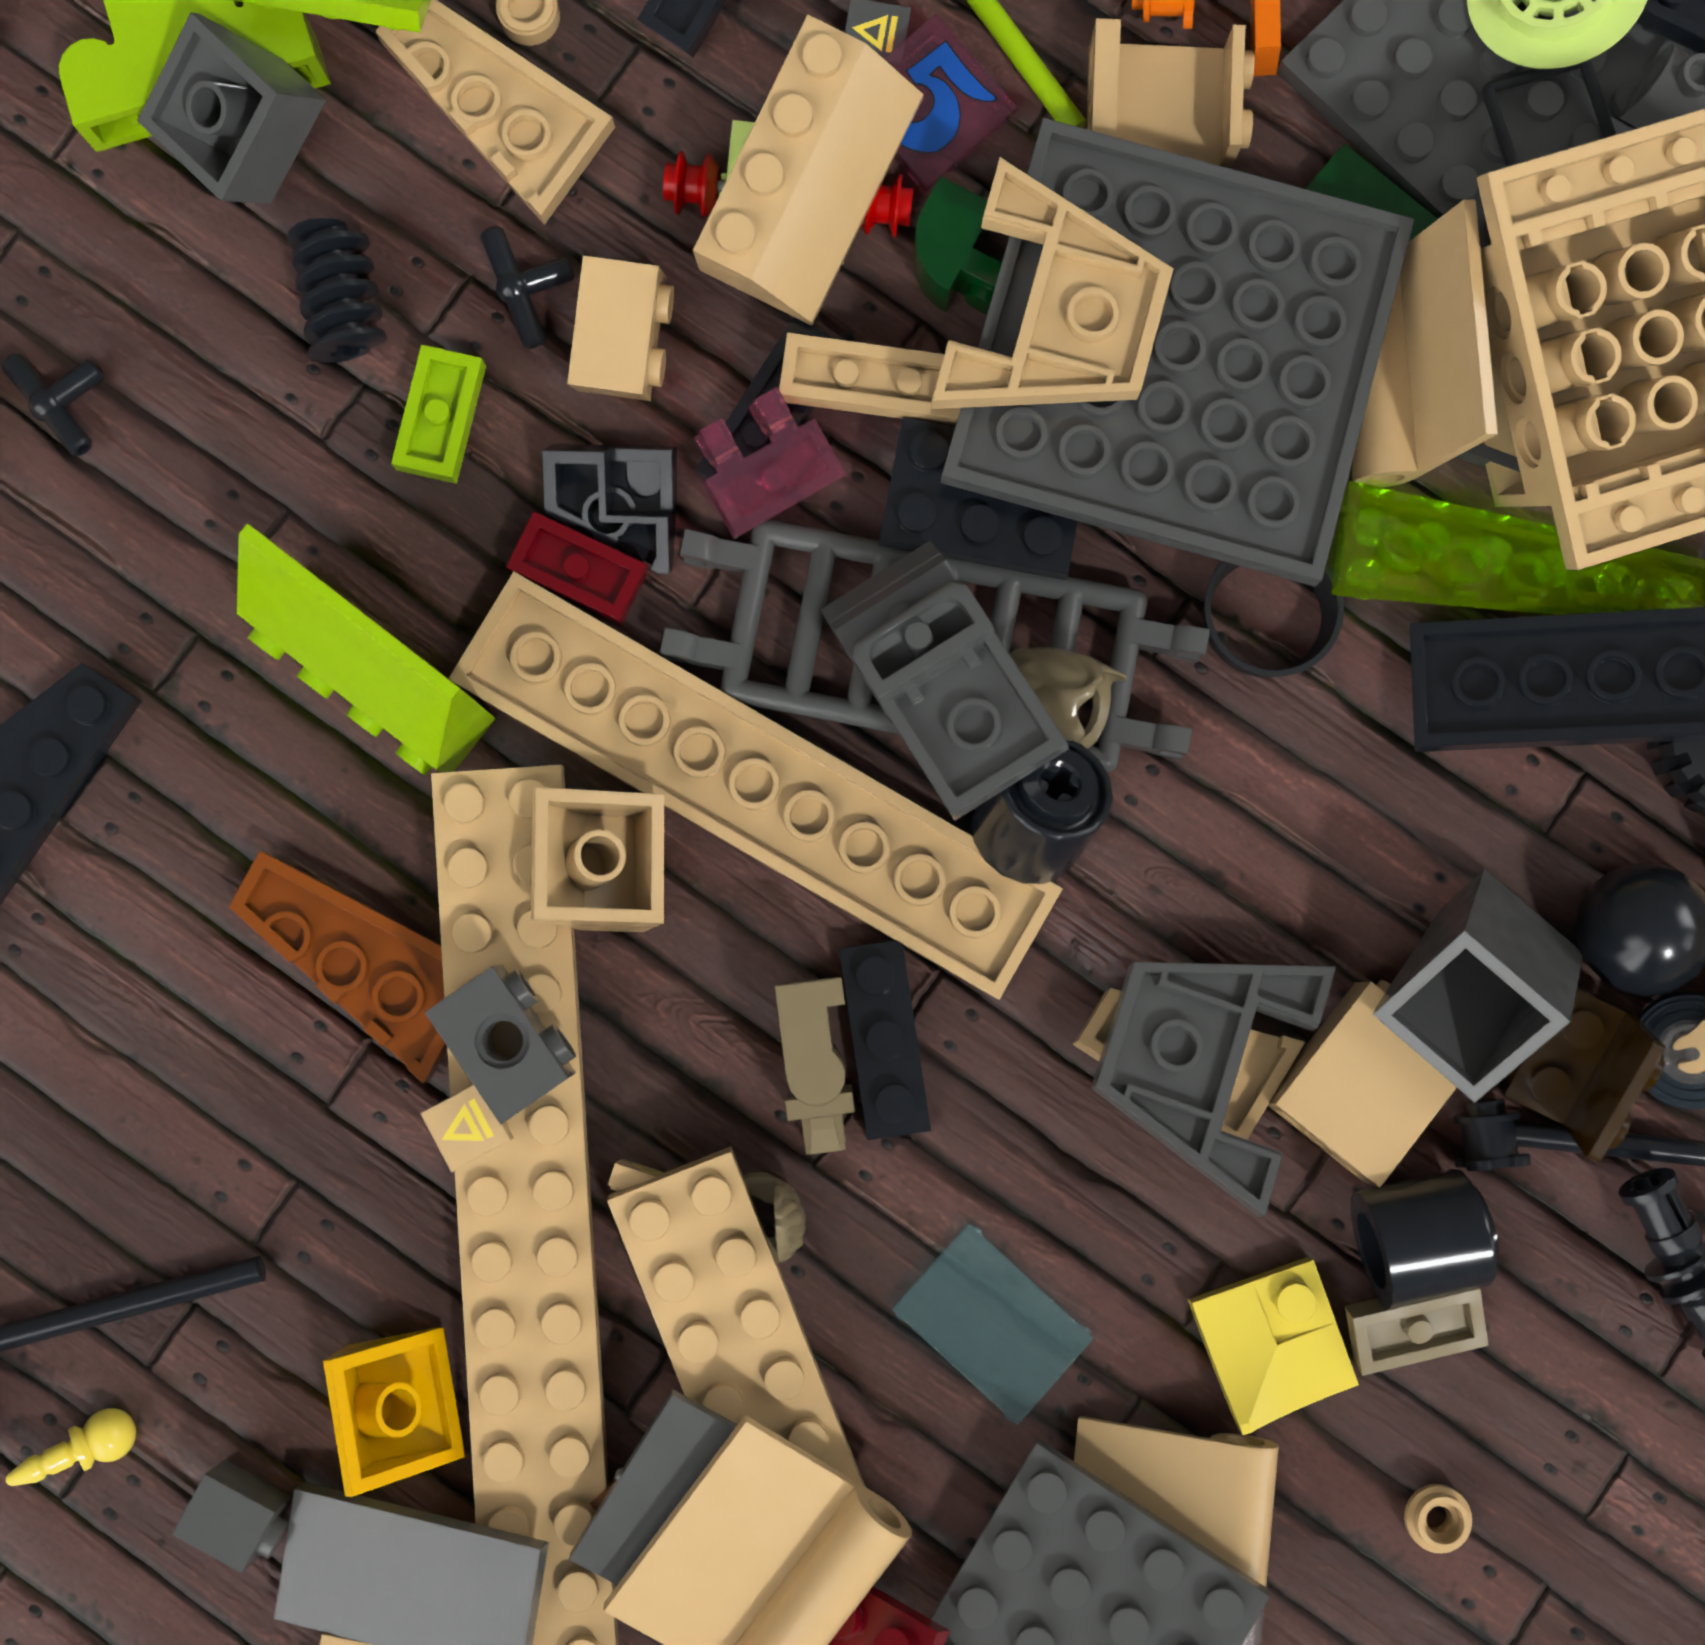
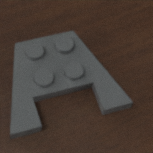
[1091,962,1336,1217]

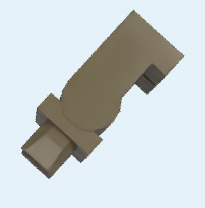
[775,976,855,1155]

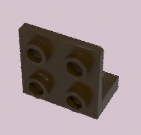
[1499,986,1666,1163]

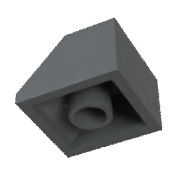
[137,12,327,204]

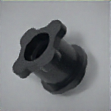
[1453,1098,1531,1171]

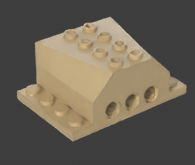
[1476,109,1705,570]

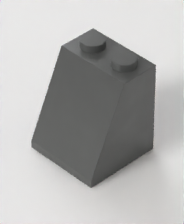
[1373,868,1583,1103]

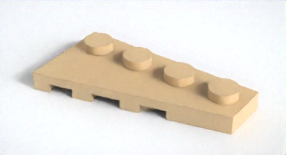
[375,0,615,225]

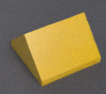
[323,1327,465,1497]

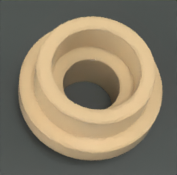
[1404,1484,1472,1553]

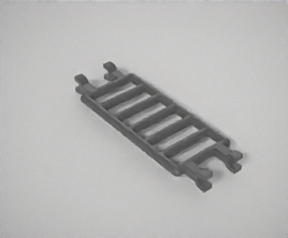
[660,519,1210,773]

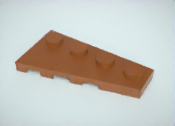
[229,851,447,1084]

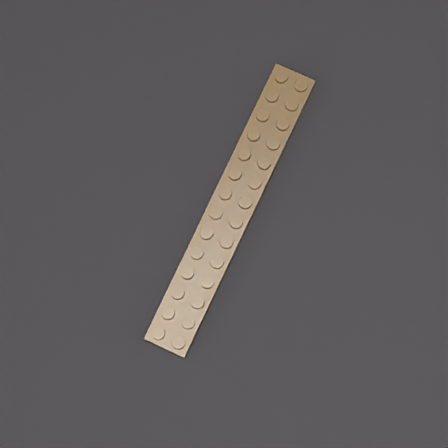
[431,765,619,1645]

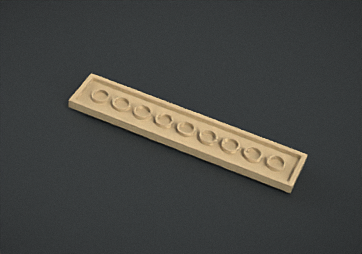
[448,571,1063,1000]

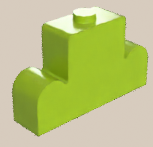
[59,0,331,152]

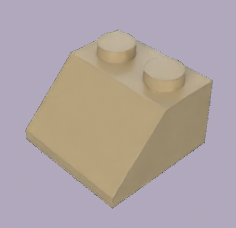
[531,787,664,932]

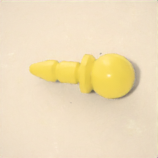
[6,1408,136,1486]

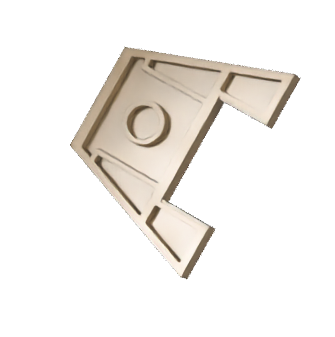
[930,157,1174,409]

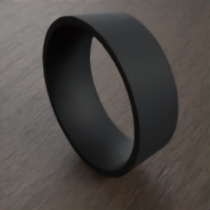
[1203,561,1344,678]

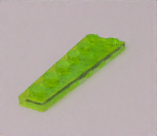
[1331,481,1705,615]

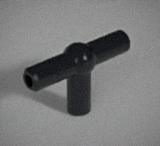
[480,226,575,349]
[1,354,104,456]

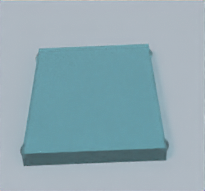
[892,1223,1094,1426]

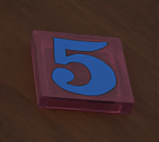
[884,14,1018,193]

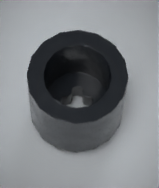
[972,739,1113,884]
[1351,1169,1499,1309]

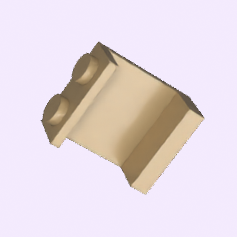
[1086,18,1255,169]

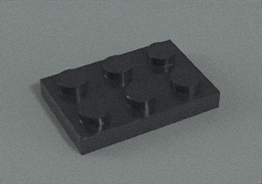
[879,417,1078,580]

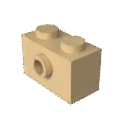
[567,255,674,401]

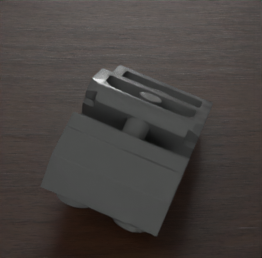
[821,541,1069,821]

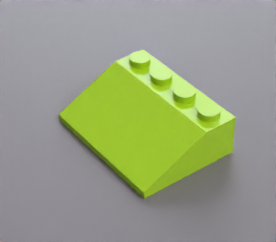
[237,523,496,776]

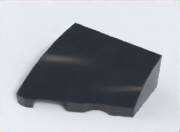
[542,444,677,574]

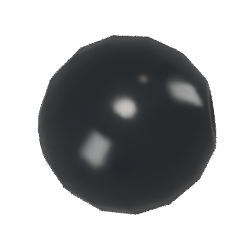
[1574,862,1705,997]

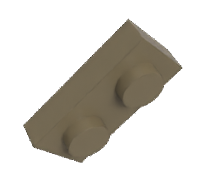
[1345,1288,1489,1376]

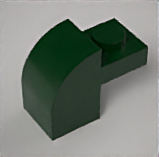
[913,176,1002,315]

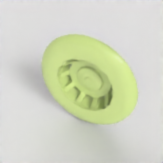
[1467,0,1647,69]

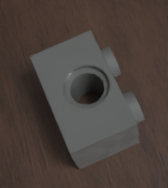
[424,965,576,1125]

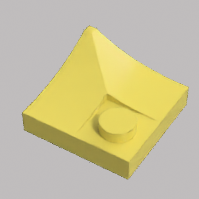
[1188,1257,1359,1435]

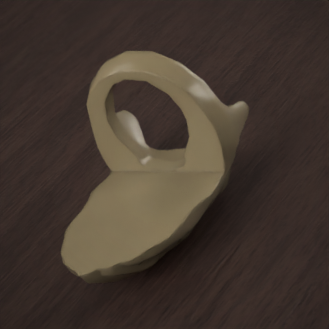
[1009,647,1127,749]
[743,1172,806,1264]

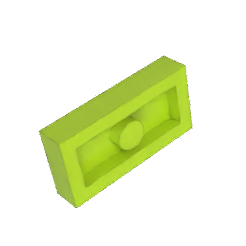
[391,345,486,484]

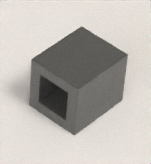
[172,1459,293,1573]

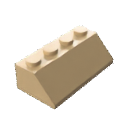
[693,15,923,326]

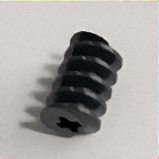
[287,218,387,363]

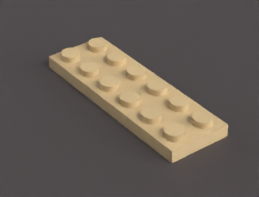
[607,1146,866,1487]

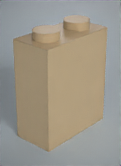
[1268,980,1457,1188]

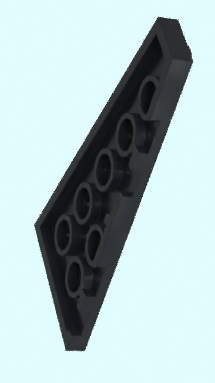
[0,663,142,906]

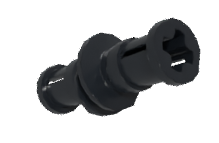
[1618,1167,1705,1360]

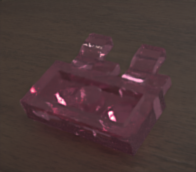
[694,387,846,539]

